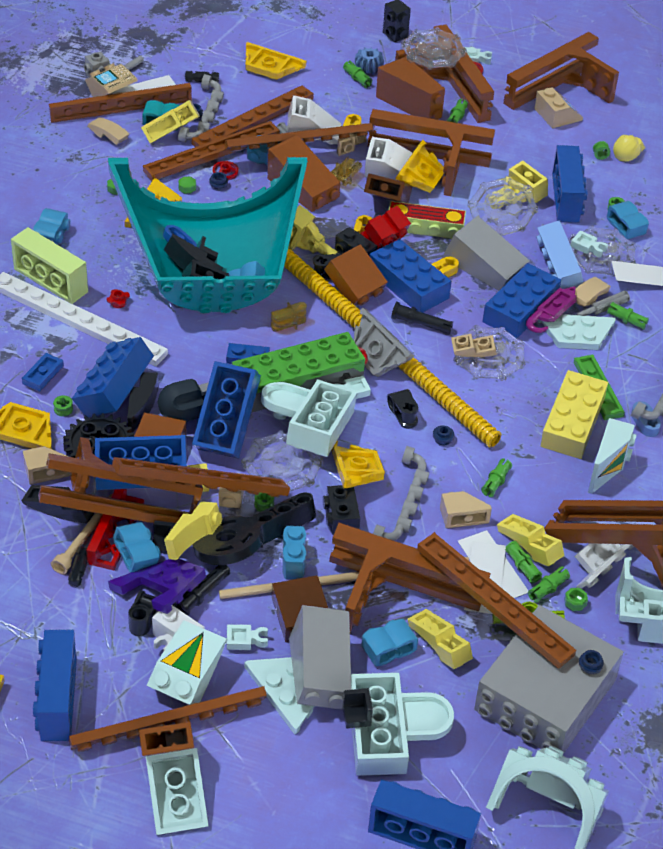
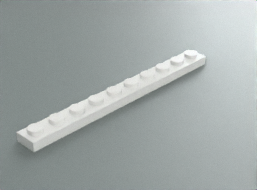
[0,272,168,367]

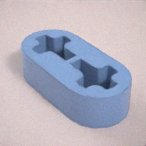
[631,401,661,437]

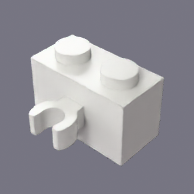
[152,606,205,652]

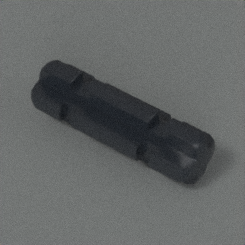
[185,71,219,82]
[68,546,88,587]

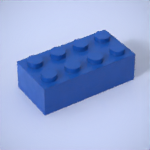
[552,145,588,223]
[369,239,452,313]
[482,263,561,339]
[71,337,154,417]
[192,361,261,459]
[95,435,187,490]
[33,630,77,741]
[368,779,481,849]

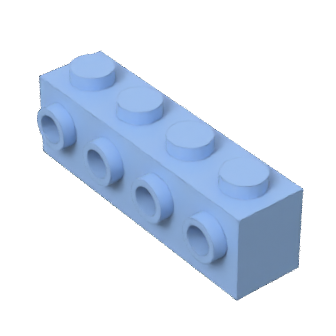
[536,220,583,289]

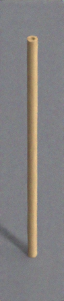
[219,557,469,599]

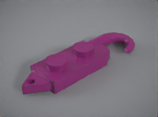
[526,286,577,333]

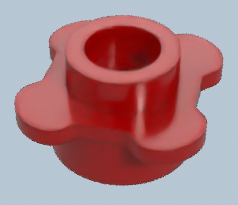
[107,289,130,308]

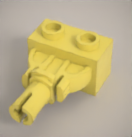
[489,161,548,211]
[289,205,338,255]

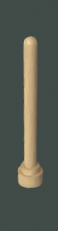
[51,494,112,574]

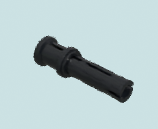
[391,302,453,334]
[172,565,230,616]

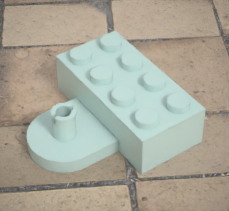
[261,379,357,457]
[351,673,454,776]

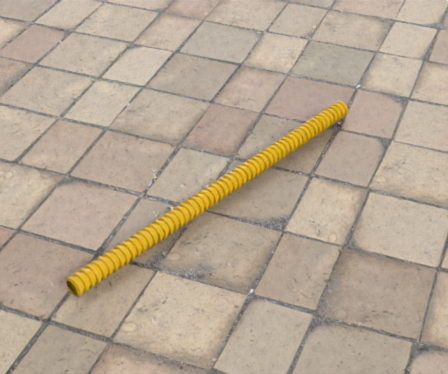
[284,247,502,447]

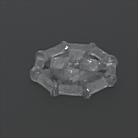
[401,27,467,70]
[467,176,538,236]
[569,226,637,277]
[453,325,526,381]
[241,430,324,492]

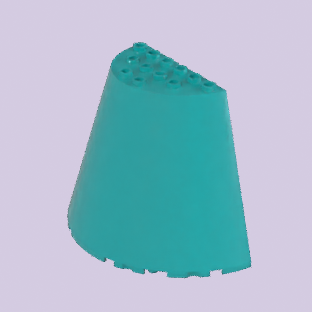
[108,157,308,314]

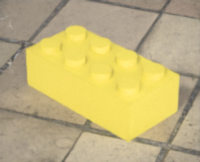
[540,370,608,459]

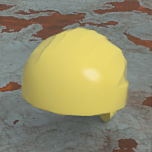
[613,135,645,162]

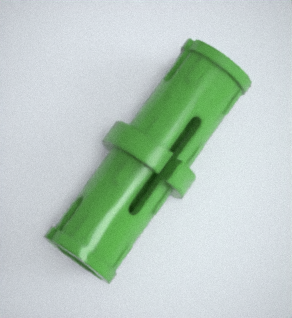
[343,60,372,88]
[447,99,468,123]
[607,302,649,330]
[481,458,512,497]
[505,541,542,583]
[528,566,570,603]

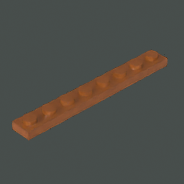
[49,83,192,123]
[191,85,314,147]
[143,121,280,181]
[224,123,373,152]
[112,457,290,497]
[417,532,577,669]
[68,686,267,752]

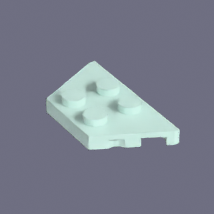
[538,314,615,350]
[244,657,315,735]

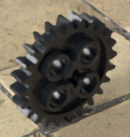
[63,413,134,458]

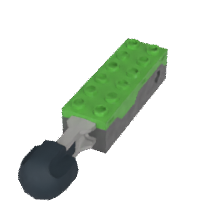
[157,332,368,421]

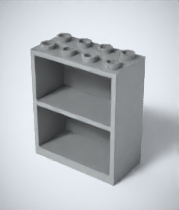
[474,605,624,752]

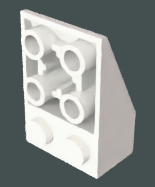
[287,95,341,145]
[365,137,412,180]

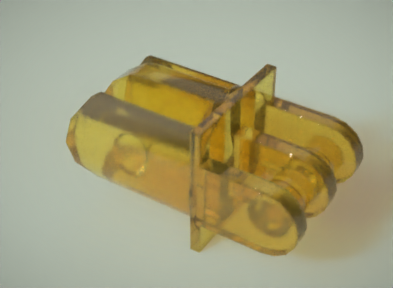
[331,157,362,186]
[271,302,307,331]

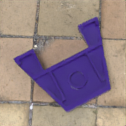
[108,558,206,614]

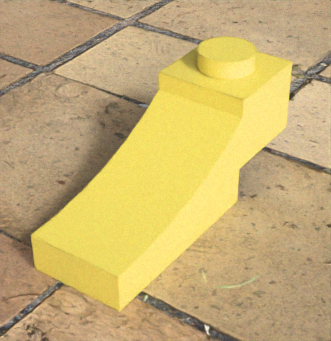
[141,100,200,144]
[164,502,222,560]
[497,514,565,567]
[408,609,473,669]

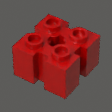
[360,205,411,250]

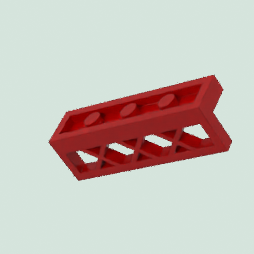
[86,489,144,571]

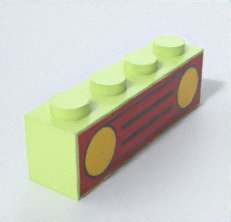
[389,201,466,239]

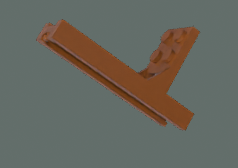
[395,24,494,123]
[503,32,619,110]
[368,109,495,196]
[38,437,203,523]
[544,500,663,587]
[329,523,491,633]

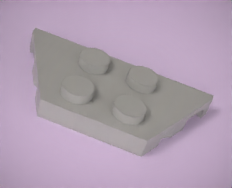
[353,308,414,377]

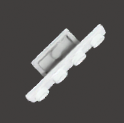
[574,543,634,589]

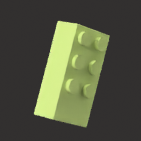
[11,227,88,304]

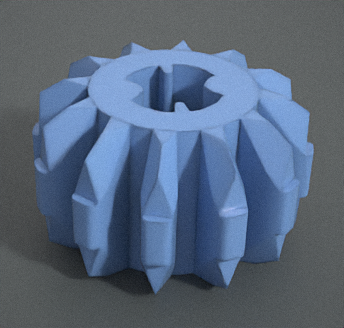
[355,47,384,75]

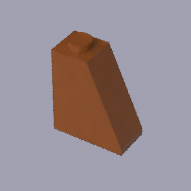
[139,722,194,756]

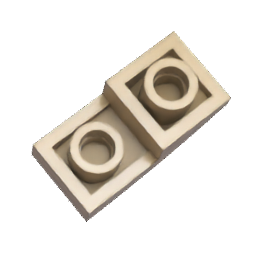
[87,117,130,145]
[337,123,367,156]
[575,276,611,306]
[451,334,497,357]

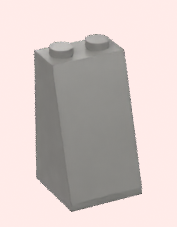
[442,216,530,291]
[289,605,351,709]

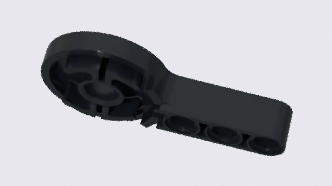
[192,492,316,565]

